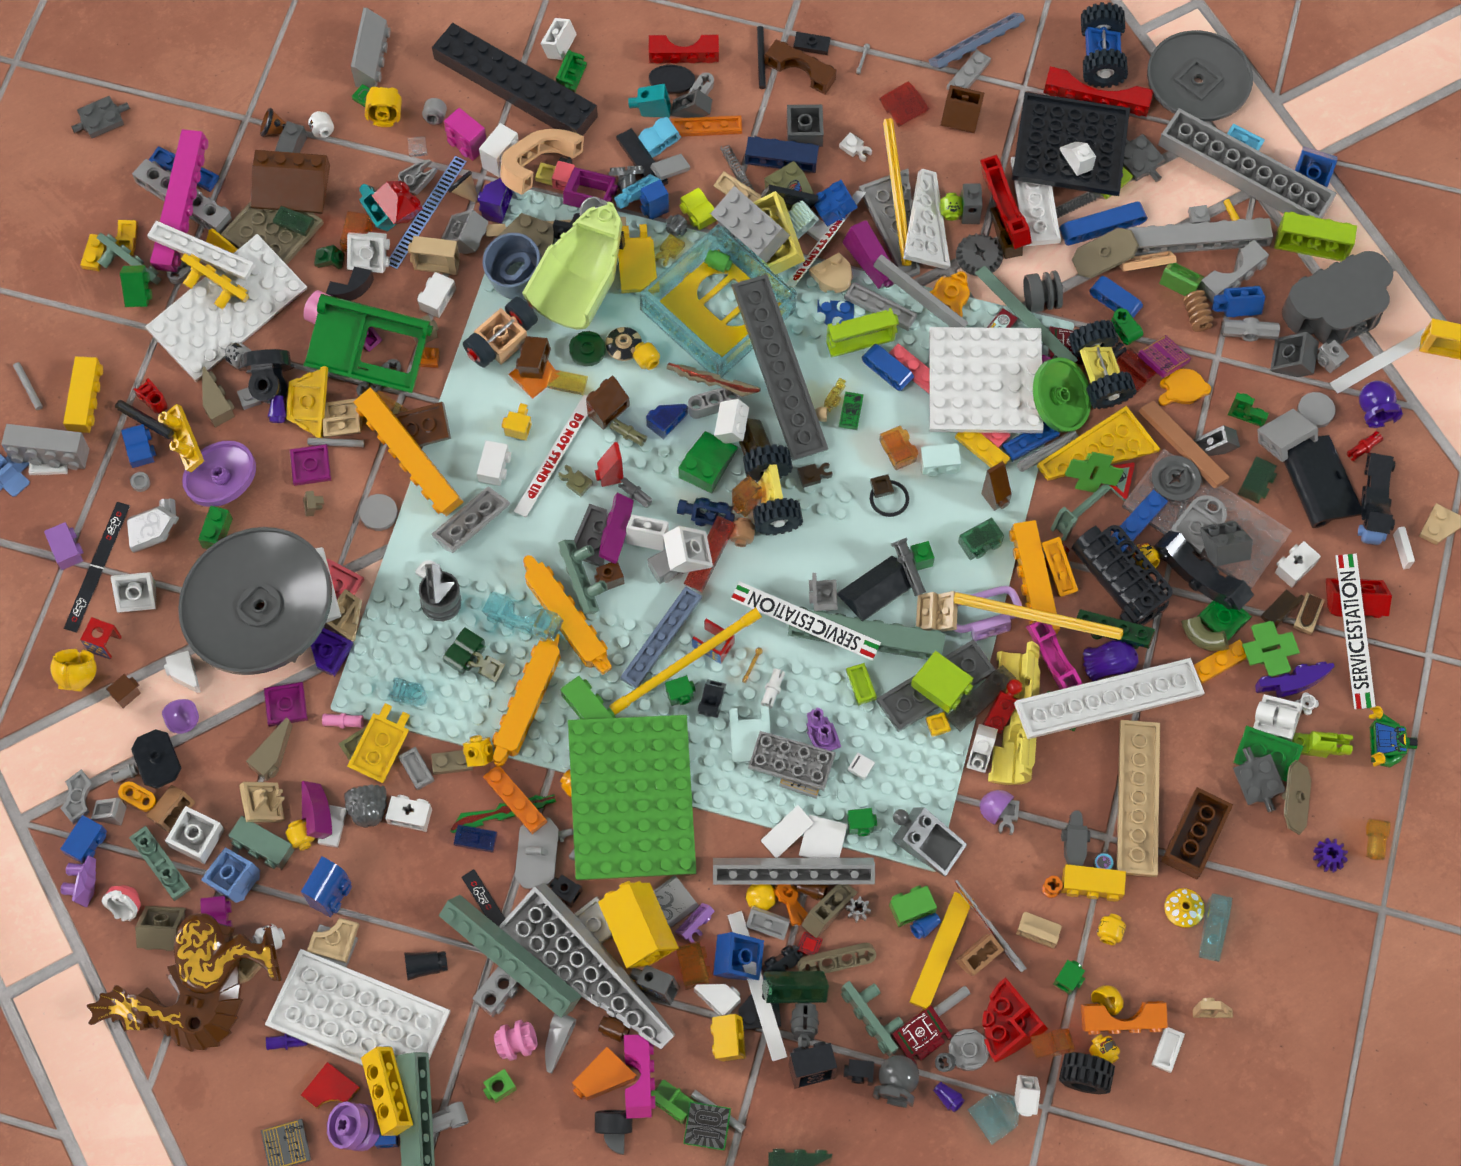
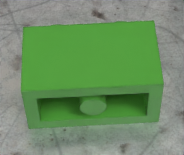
[889,885,937,927]

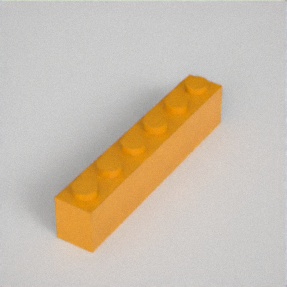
[1009,520,1060,634]

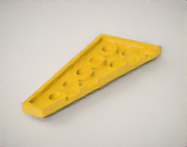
[1037,406,1160,481]

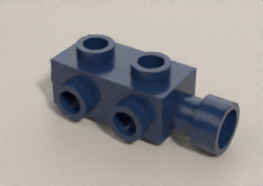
[677,497,735,531]

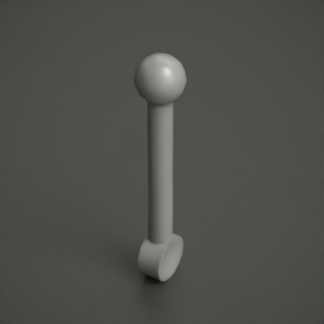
[856,43,870,74]

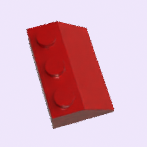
[1326,578,1392,618]

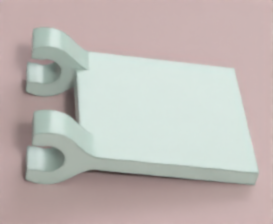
[729,706,770,762]

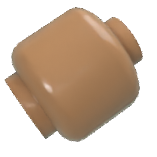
[729,517,756,547]

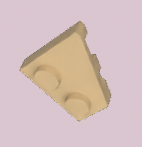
[1419,503,1461,545]
[327,589,362,642]
[1193,998,1233,1018]

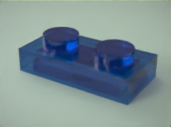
[453,825,498,853]

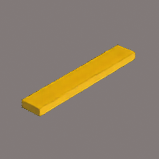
[909,892,973,1009]

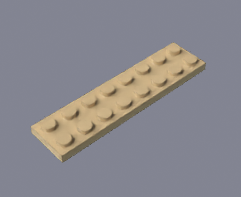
[1116,720,1160,877]

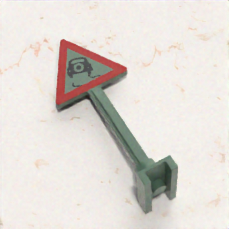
[1050,462,1135,542]

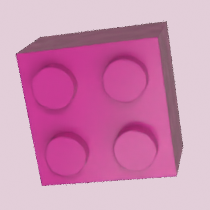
[444,108,486,161]

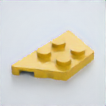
[286,366,328,438]

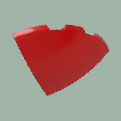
[982,977,1048,1062]

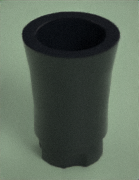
[404,951,448,981]

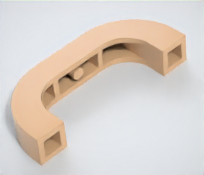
[500,129,584,195]

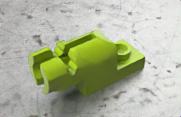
[1292,731,1353,758]

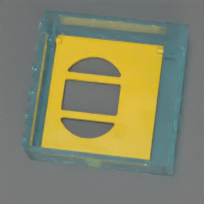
[640,224,797,378]

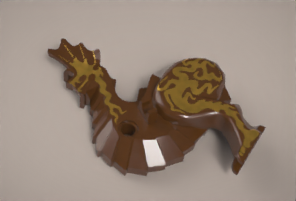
[87,913,282,1052]

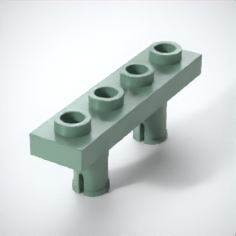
[97,232,162,285]
[558,540,608,614]
[129,826,191,901]
[841,981,904,1057]

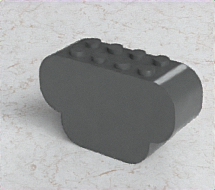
[1282,251,1393,344]

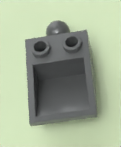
[892,807,967,876]

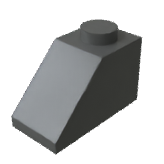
[670,89,713,118]
[1193,425,1240,456]

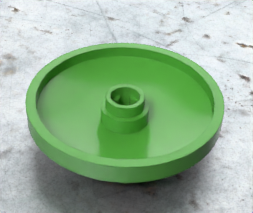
[1033,357,1091,432]

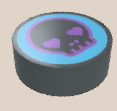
[1093,852,1114,870]

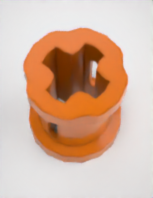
[1042,876,1063,898]

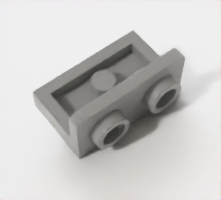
[809,573,838,611]

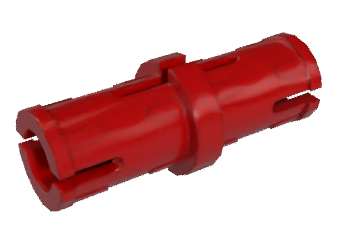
[1347,431,1383,461]

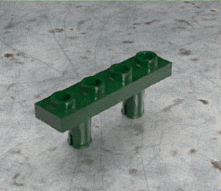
[1077,609,1155,649]

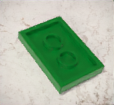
[1233,725,1303,782]

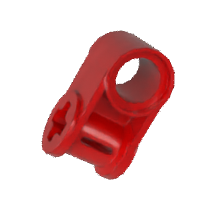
[133,378,168,414]

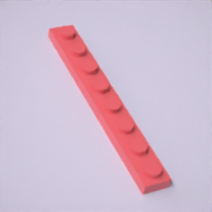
[889,343,1011,448]

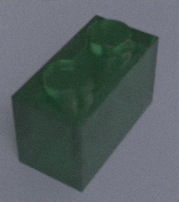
[1238,456,1277,504]
[958,517,1004,560]

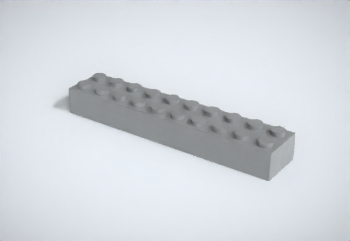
[1158,108,1337,219]

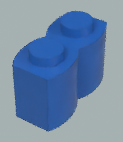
[121,424,157,468]

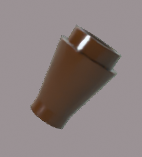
[797,884,828,901]

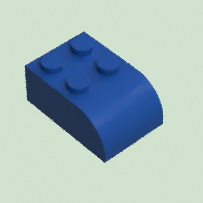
[301,856,352,917]

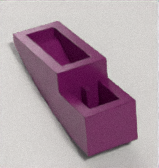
[301,781,332,839]

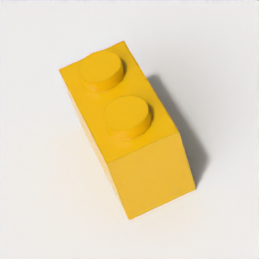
[710,1014,746,1061]

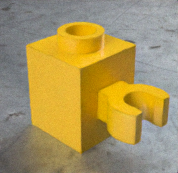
[502,403,532,441]

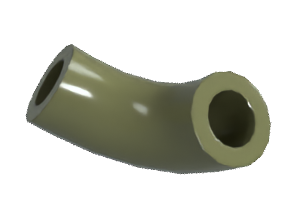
[1181,616,1229,651]

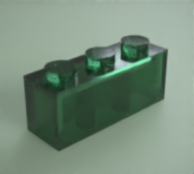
[762,971,829,1003]

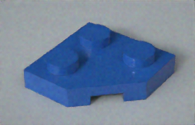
[817,300,854,325]

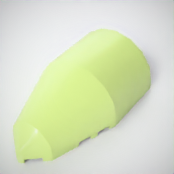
[522,202,622,330]

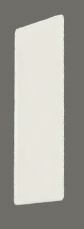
[761,805,814,858]

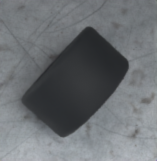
[595,1110,632,1134]

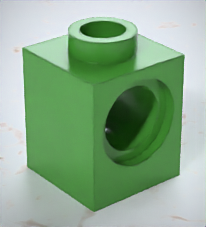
[483,1069,517,1103]

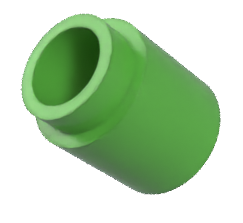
[704,250,733,273]

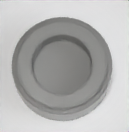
[130,472,150,492]

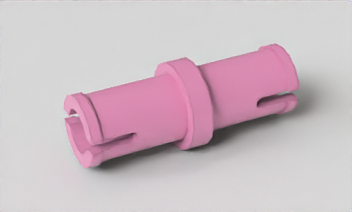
[322,713,364,729]

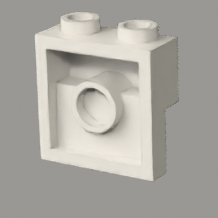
[347,232,390,273]

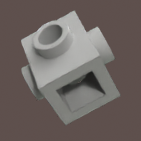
[1316,340,1349,373]

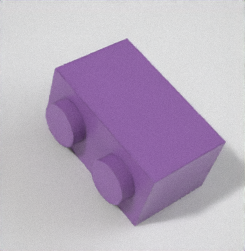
[44,522,84,570]

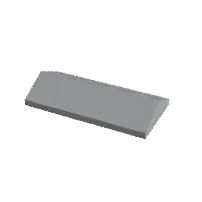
[431,486,511,553]

